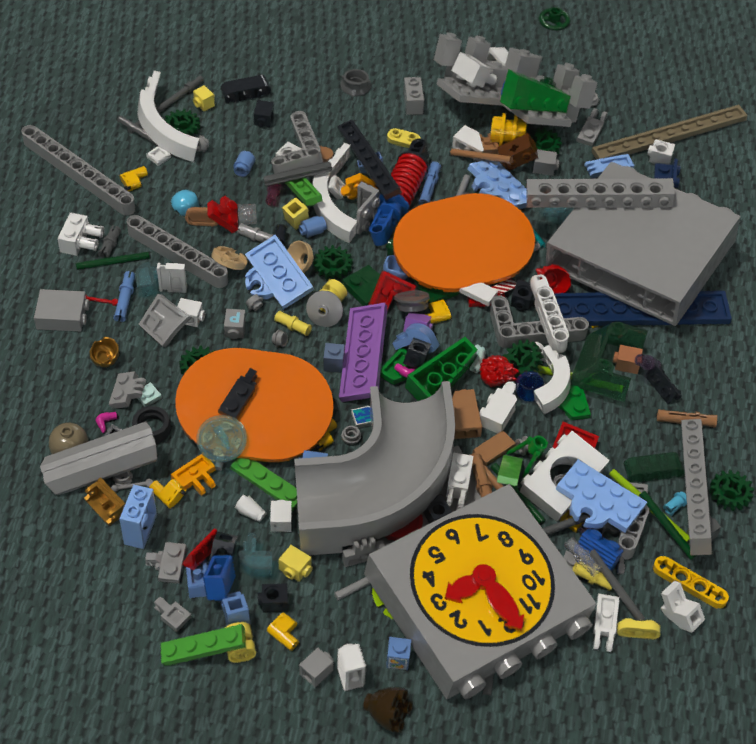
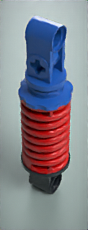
[369,139,429,246]

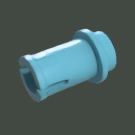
[663,491,687,516]

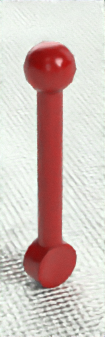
[86,295,118,306]

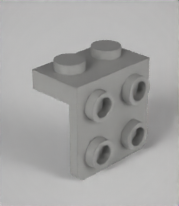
[356,181,380,235]

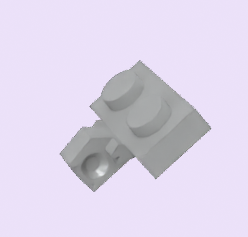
[145,542,186,584]

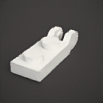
[593,594,619,652]

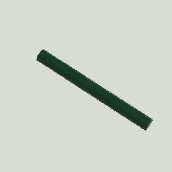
[76,252,150,270]
[490,463,546,525]
[639,491,697,560]

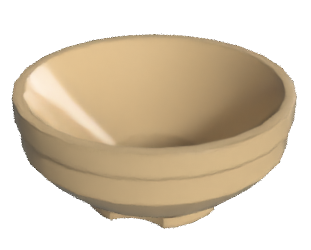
[287,241,314,273]

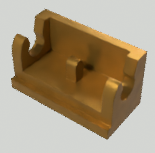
[84,478,125,526]

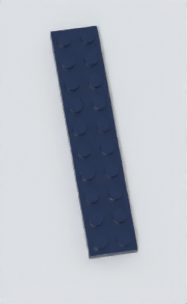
[554,291,732,326]

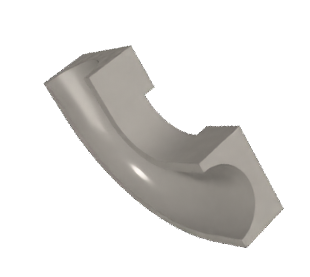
[294,381,455,555]

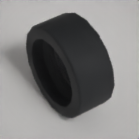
[132,406,171,444]

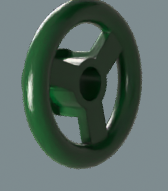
[539,7,570,30]

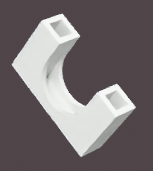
[520,431,610,522]

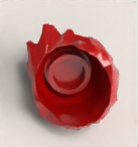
[535,264,571,293]
[479,355,519,387]

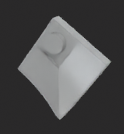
[139,294,192,347]

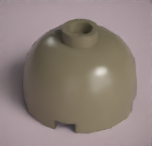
[49,422,89,454]

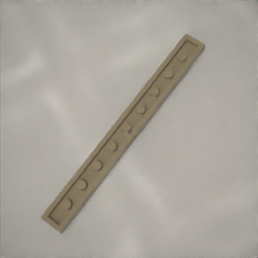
[592,105,748,159]

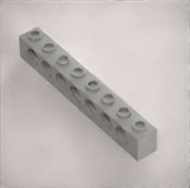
[526,178,675,208]
[681,419,712,555]

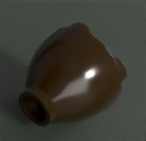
[363,687,413,733]

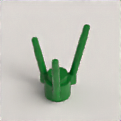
[506,435,548,478]

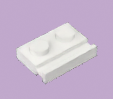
[157,263,187,293]

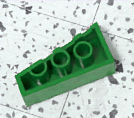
[500,69,571,112]
[405,337,478,401]

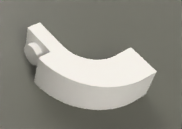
[534,345,571,414]

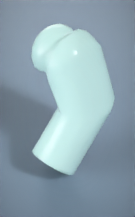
[470,344,486,373]

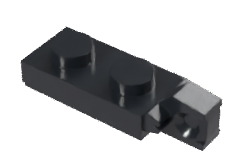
[218,368,257,421]

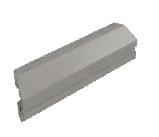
[40,422,157,495]

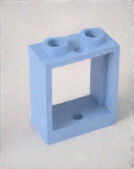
[119,485,157,549]

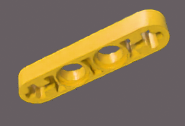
[653,556,729,609]

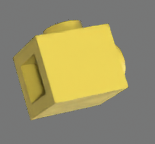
[282,197,309,230]
[278,545,312,582]

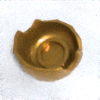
[89,337,119,367]

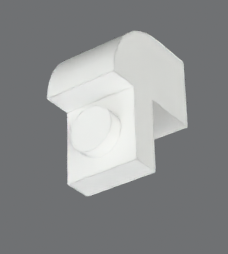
[661,581,705,633]

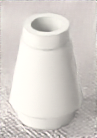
[235,495,267,522]

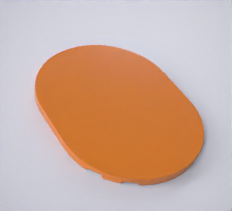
[393,193,535,292]
[175,348,333,462]

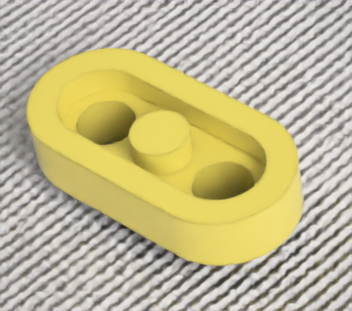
[387,128,420,148]
[617,618,660,639]

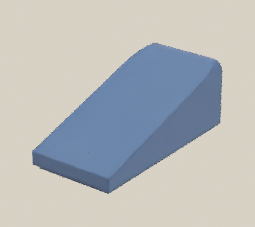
[186,559,207,598]

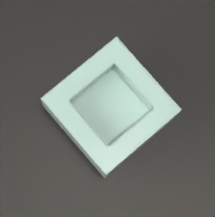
[137,382,162,407]

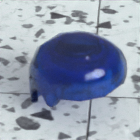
[515,370,544,401]

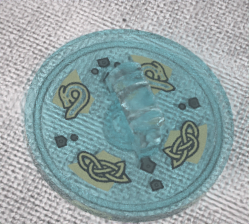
[196,415,247,462]

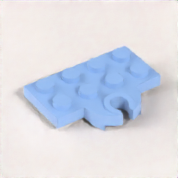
[468,160,527,209]
[245,235,314,310]
[556,459,647,533]

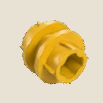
[490,113,526,146]

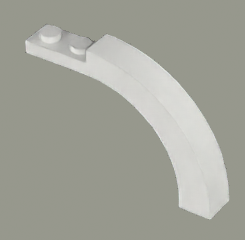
[138,71,199,162]
[313,143,357,243]

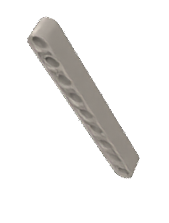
[22,125,135,216]

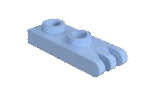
[584,154,634,178]

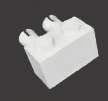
[452,52,497,88]
[57,213,105,256]

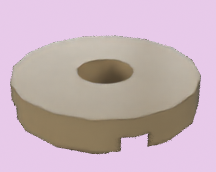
[211,246,248,270]

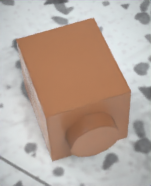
[613,345,643,374]

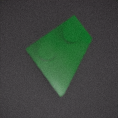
[380,348,426,385]
[558,384,591,421]

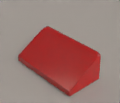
[182,528,217,570]

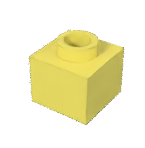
[193,85,215,111]

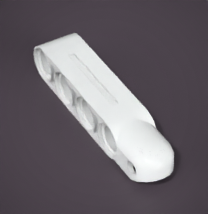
[530,274,569,353]

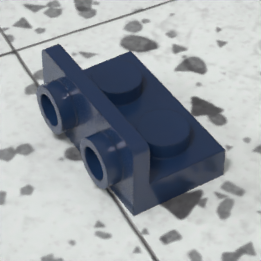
[654,158,680,188]

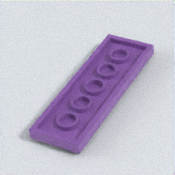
[339,303,388,402]

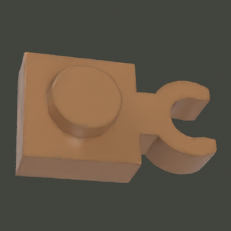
[479,133,499,155]

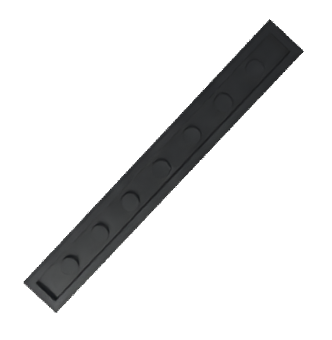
[337,119,402,200]

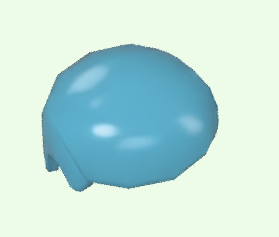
[171,190,199,216]

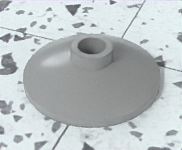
[306,290,343,327]

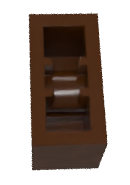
[498,133,538,171]

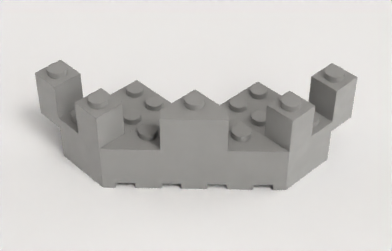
[434,32,597,127]

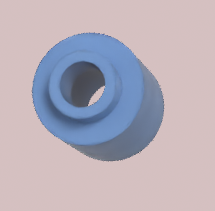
[234,151,255,177]
[299,216,327,238]

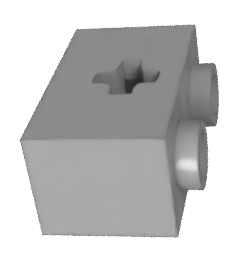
[403,77,424,115]

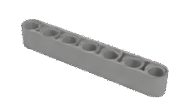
[127,215,228,288]

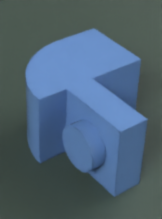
[392,323,440,353]
[220,591,250,626]

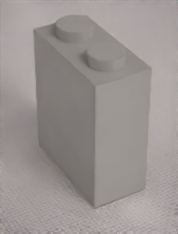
[34,289,89,331]

